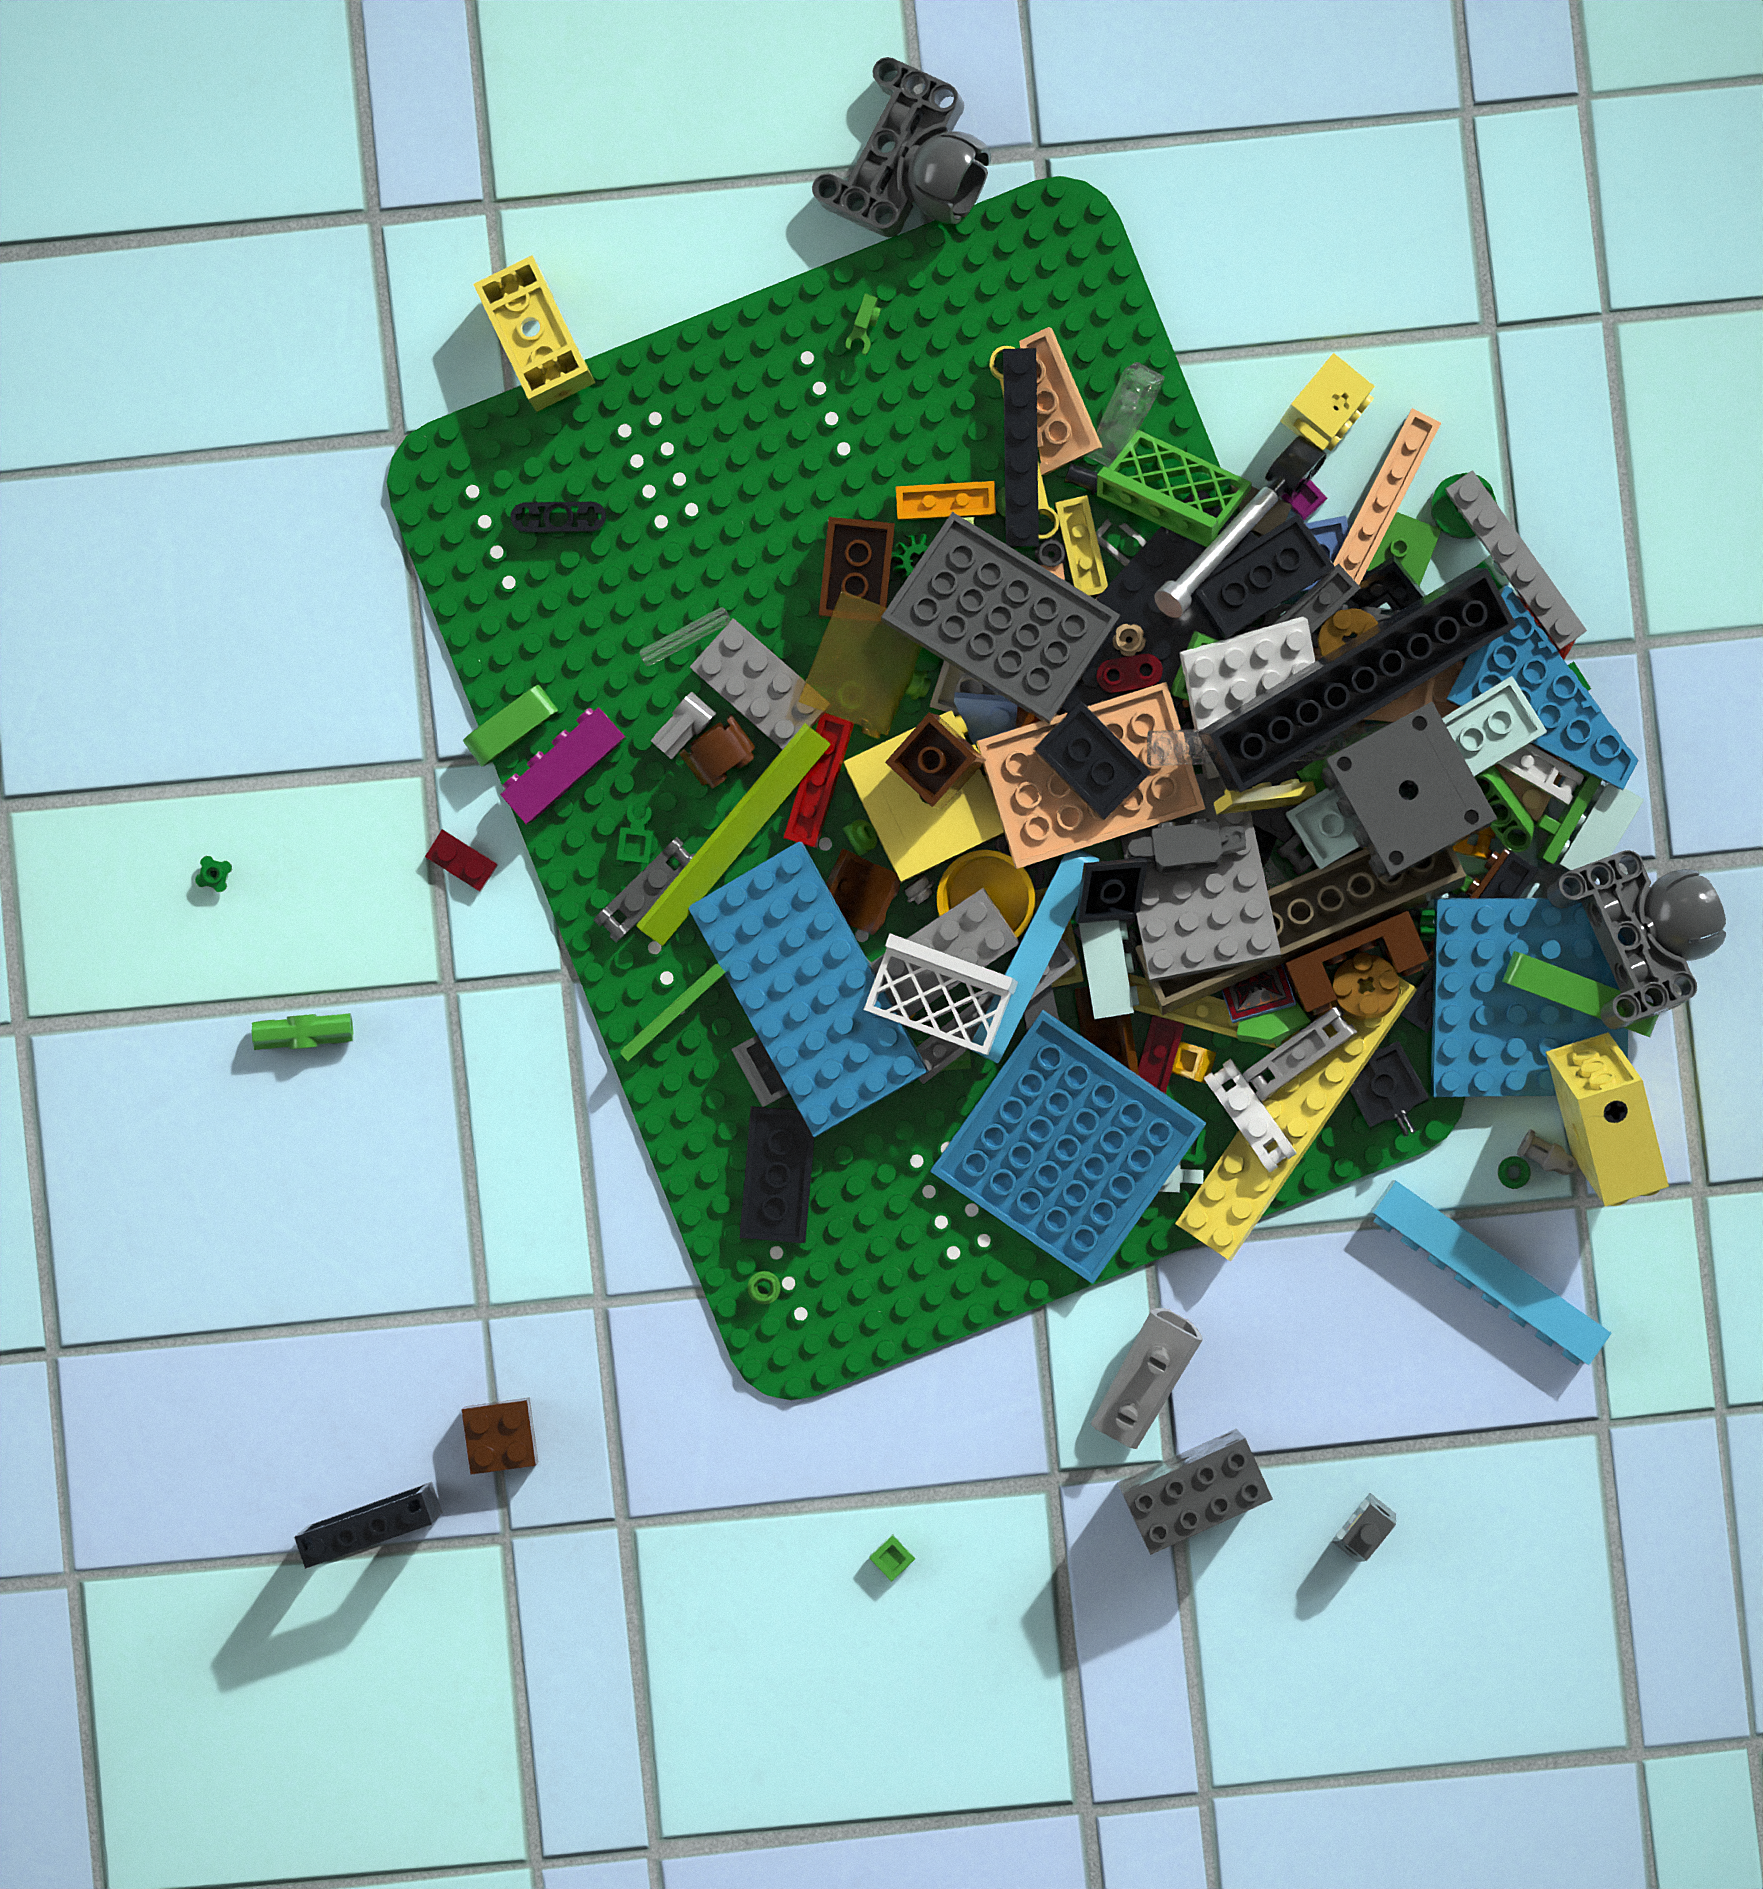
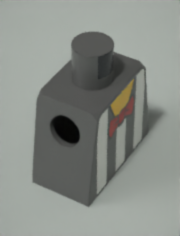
[1331,1493,1396,1562]

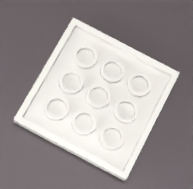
[1179,617,1330,779]

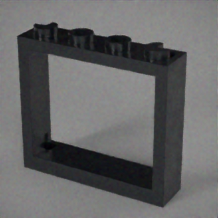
[294,1482,443,1569]

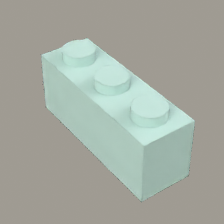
[1556,782,1644,883]
[1079,920,1139,1019]

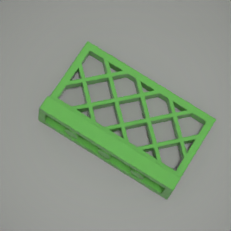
[1097,430,1252,547]

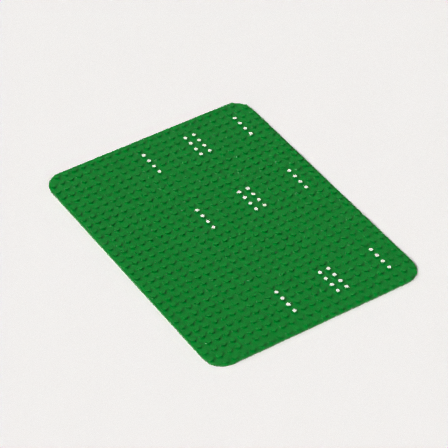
[386,176,1465,1401]

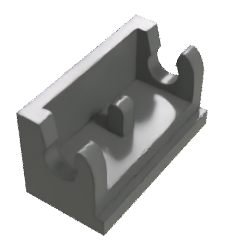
[731,1035,789,1107]

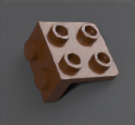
[826,848,901,935]

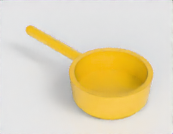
[909,850,1035,1020]

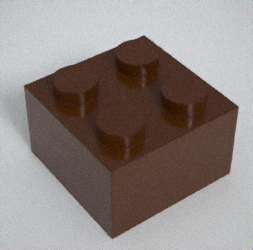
[885,713,986,809]
[461,1397,539,1475]

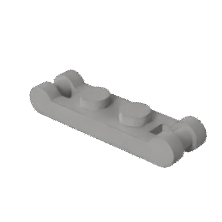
[1242,1006,1358,1102]

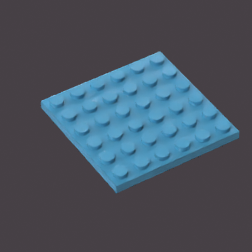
[1431,898,1628,1097]
[930,1010,1206,1284]

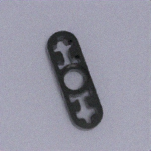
[511,501,607,534]

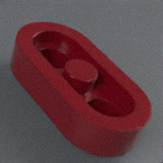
[1097,654,1163,694]

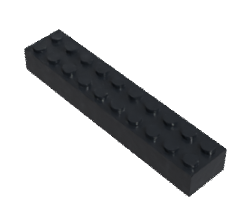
[1197,568,1517,793]

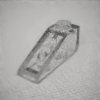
[1087,362,1165,468]

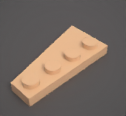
[1019,327,1103,475]

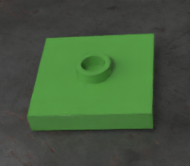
[1366,512,1442,587]

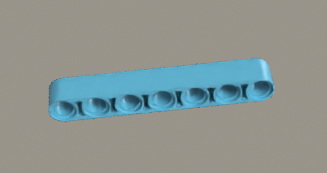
[969,849,1099,1063]

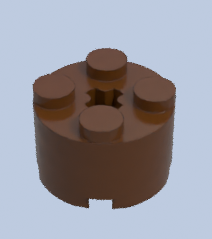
[679,715,755,789]

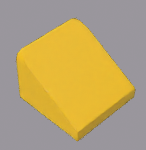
[1171,1041,1216,1084]

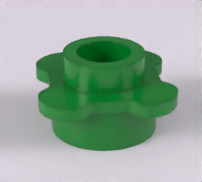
[195,856,232,892]

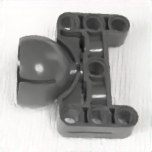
[812,57,991,238]
[1547,850,1726,1030]

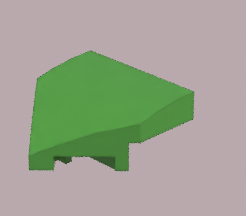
[1236,998,1311,1048]

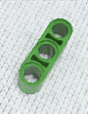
[462,685,558,767]
[1474,765,1535,852]

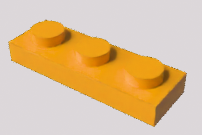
[896,481,996,521]

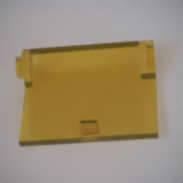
[798,590,922,739]

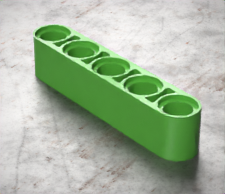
[1502,951,1659,1037]

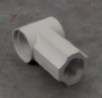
[651,692,716,760]

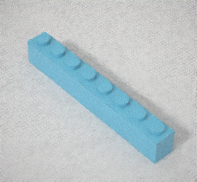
[1370,1180,1612,1366]

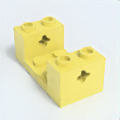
[473,255,595,412]
[1280,352,1375,451]

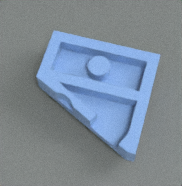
[954,692,1017,752]

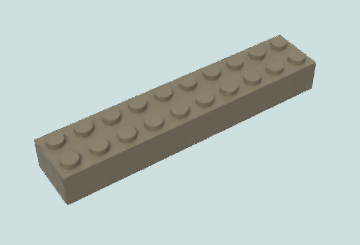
[1135,847,1466,1015]

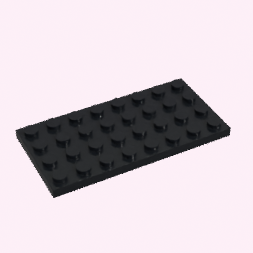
[1057,490,1258,716]

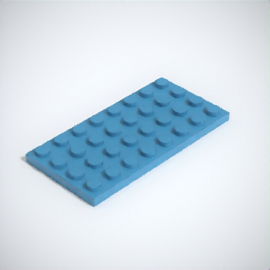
[688,841,929,1137]

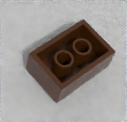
[819,517,895,625]

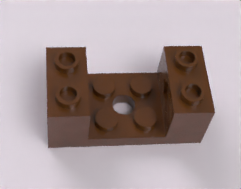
[1282,911,1429,1016]

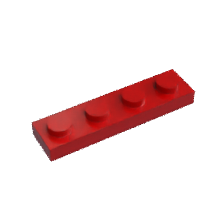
[784,713,855,848]

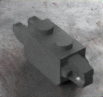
[1127,818,1246,875]

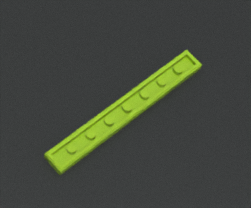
[636,723,831,946]

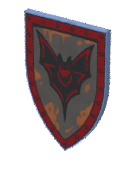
[1222,964,1296,1024]

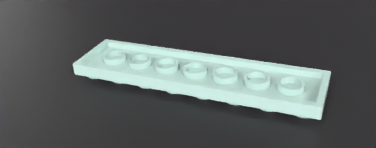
[1285,676,1547,870]

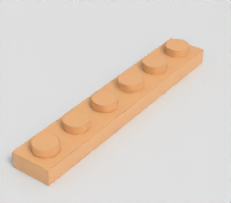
[1333,408,1441,585]

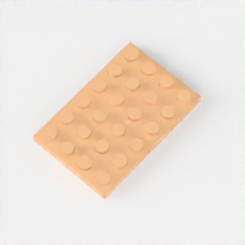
[976,682,1206,869]

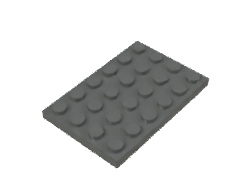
[881,512,1121,724]

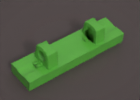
[1535,764,1602,864]

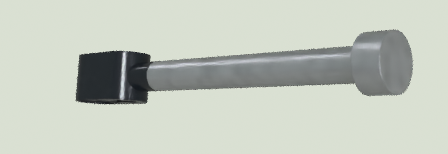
[1154,435,1327,618]

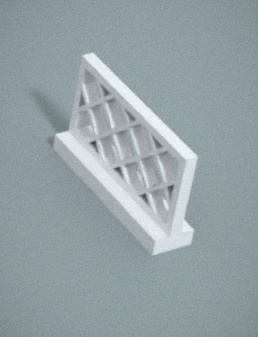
[864,934,1018,1056]

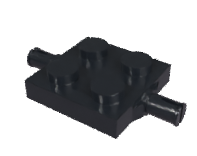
[1349,1041,1429,1137]

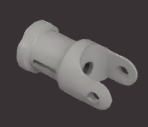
[1516,1129,1578,1175]

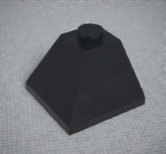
[1075,858,1148,924]

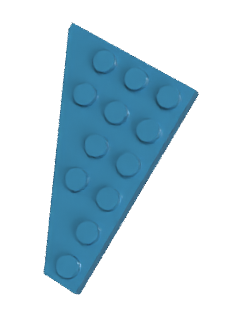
[1446,585,1639,791]

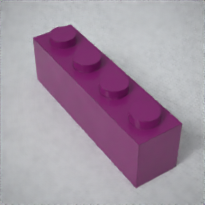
[500,707,627,826]

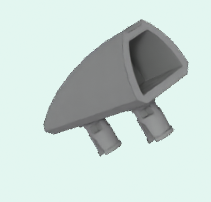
[1091,1308,1203,1449]

